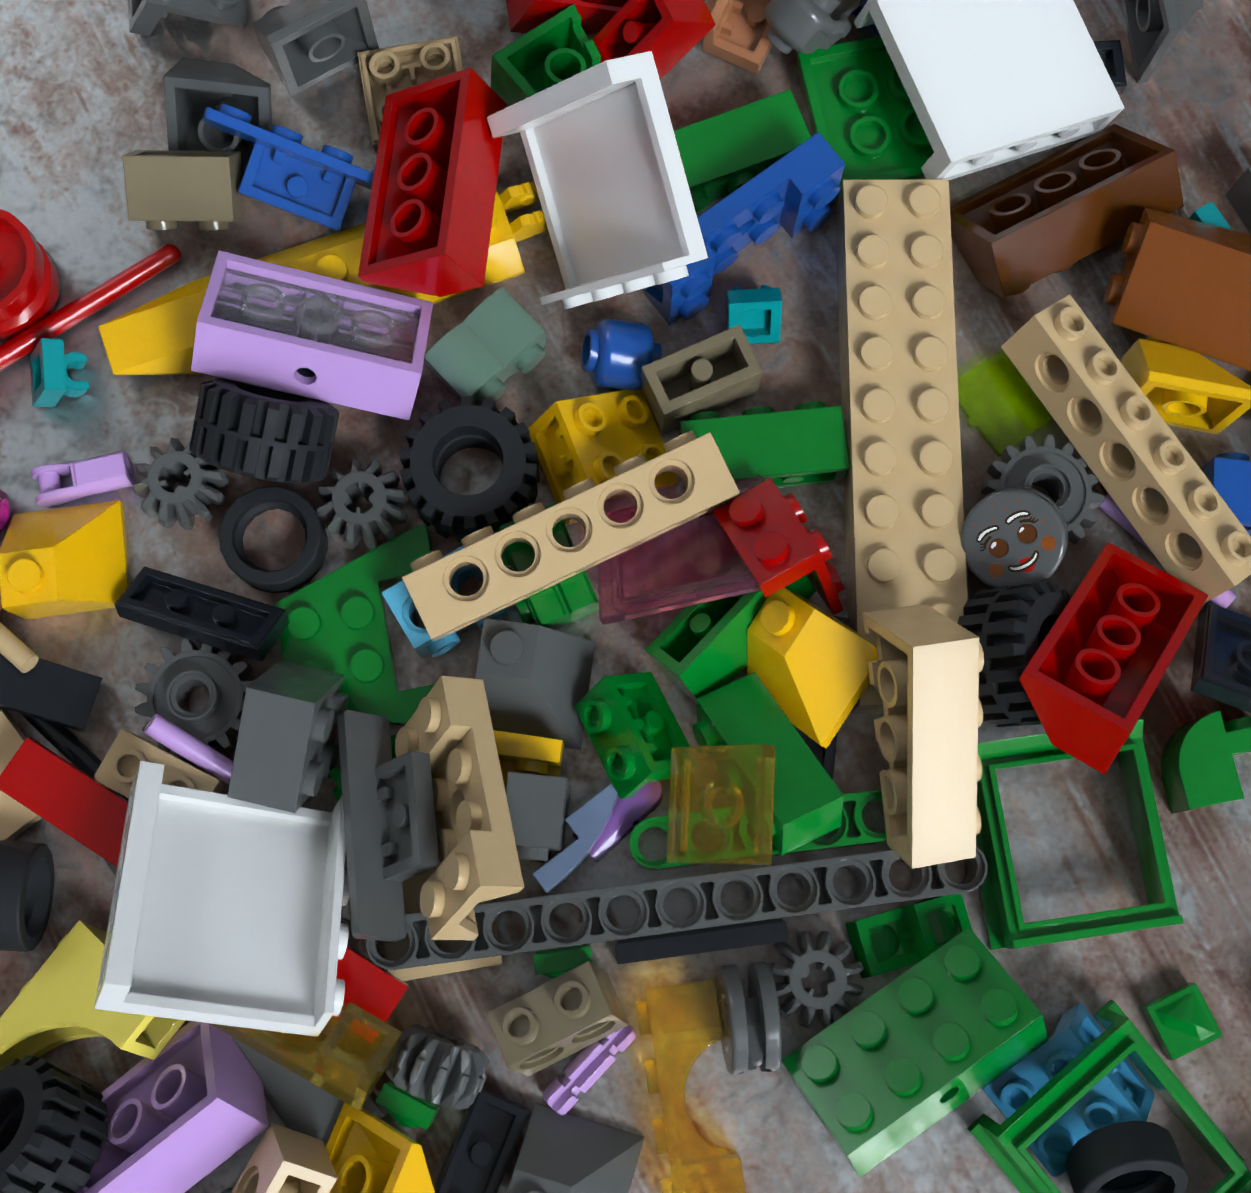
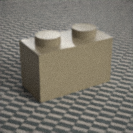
[122,150,245,230]
[641,324,763,434]

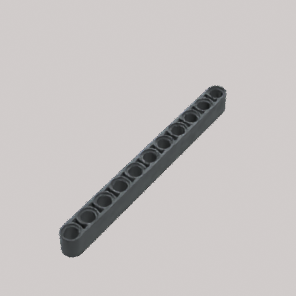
[366,846,988,970]

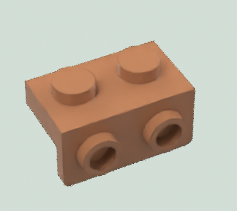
[703,0,773,75]

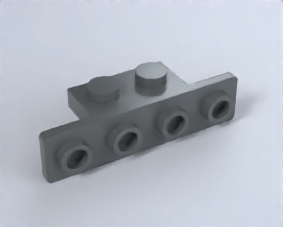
[337,710,439,941]

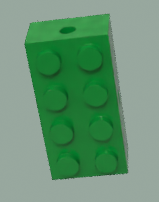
[781,927,1048,1178]

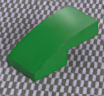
[845,894,973,978]

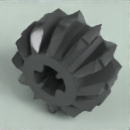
[133,437,229,530]
[316,458,409,550]
[768,931,864,1028]
[386,1024,490,1110]

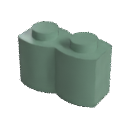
[424,287,547,406]

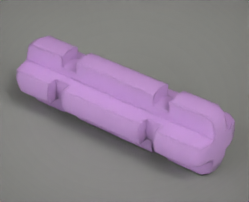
[542,1025,636,1116]

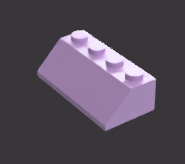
[76,1021,269,1193]

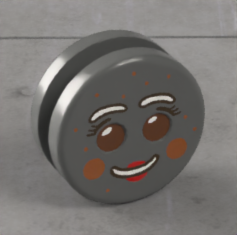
[961,486,1068,588]
[717,962,782,1075]

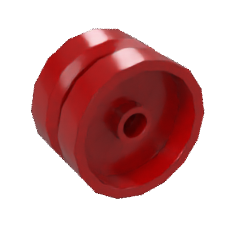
[0,209,59,342]

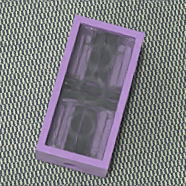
[191,250,433,420]

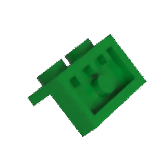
[575,671,699,799]

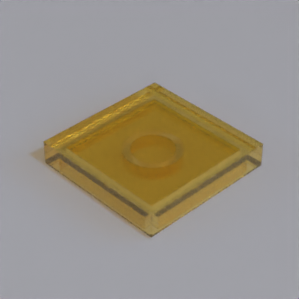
[667,744,775,865]

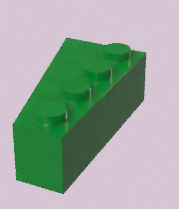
[491,4,601,108]

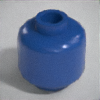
[581,318,662,390]

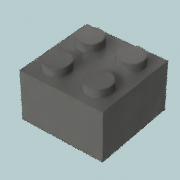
[227,660,349,813]

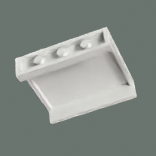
[854,0,1125,180]
[487,51,708,309]
[94,761,349,1037]

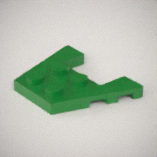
[274,524,435,726]

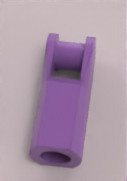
[572,781,663,863]

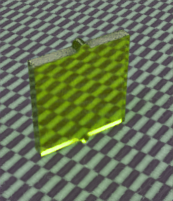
[958,349,1053,457]

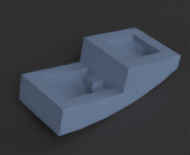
[533,784,618,894]

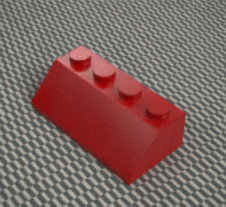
[358,67,507,297]
[1019,542,1208,775]

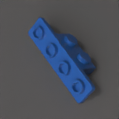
[203,104,375,232]

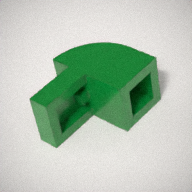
[1161,711,1251,814]

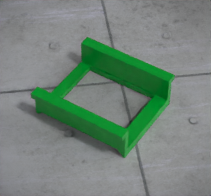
[976,719,1184,950]
[967,1000,1251,1193]

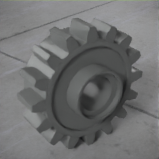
[981,434,1105,544]
[134,638,254,759]

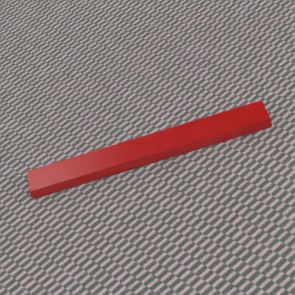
[0,737,410,1038]

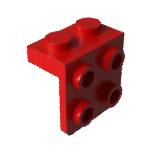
[712,478,845,616]

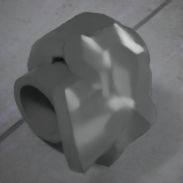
[764,0,863,54]

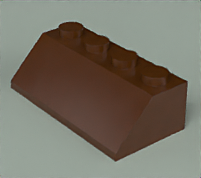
[950,124,1184,298]

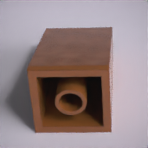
[1103,208,1251,371]

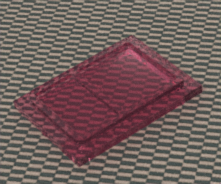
[598,476,764,625]

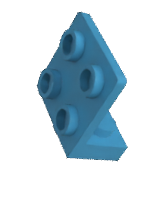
[983,1002,1155,1177]

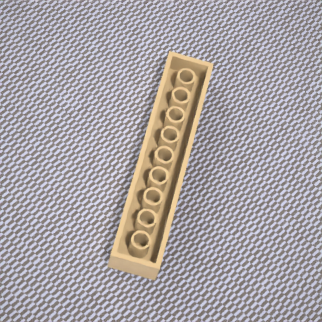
[835,179,968,713]

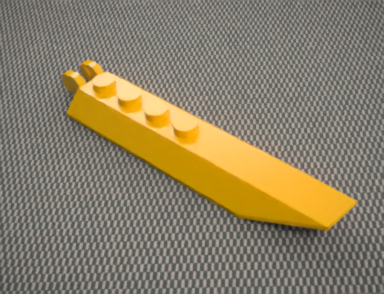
[98,181,548,375]

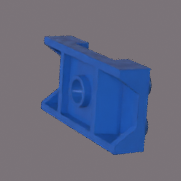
[644,132,845,325]

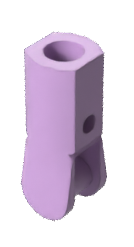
[31,450,136,507]

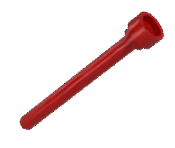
[0,244,181,371]

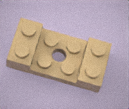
[395,676,524,940]

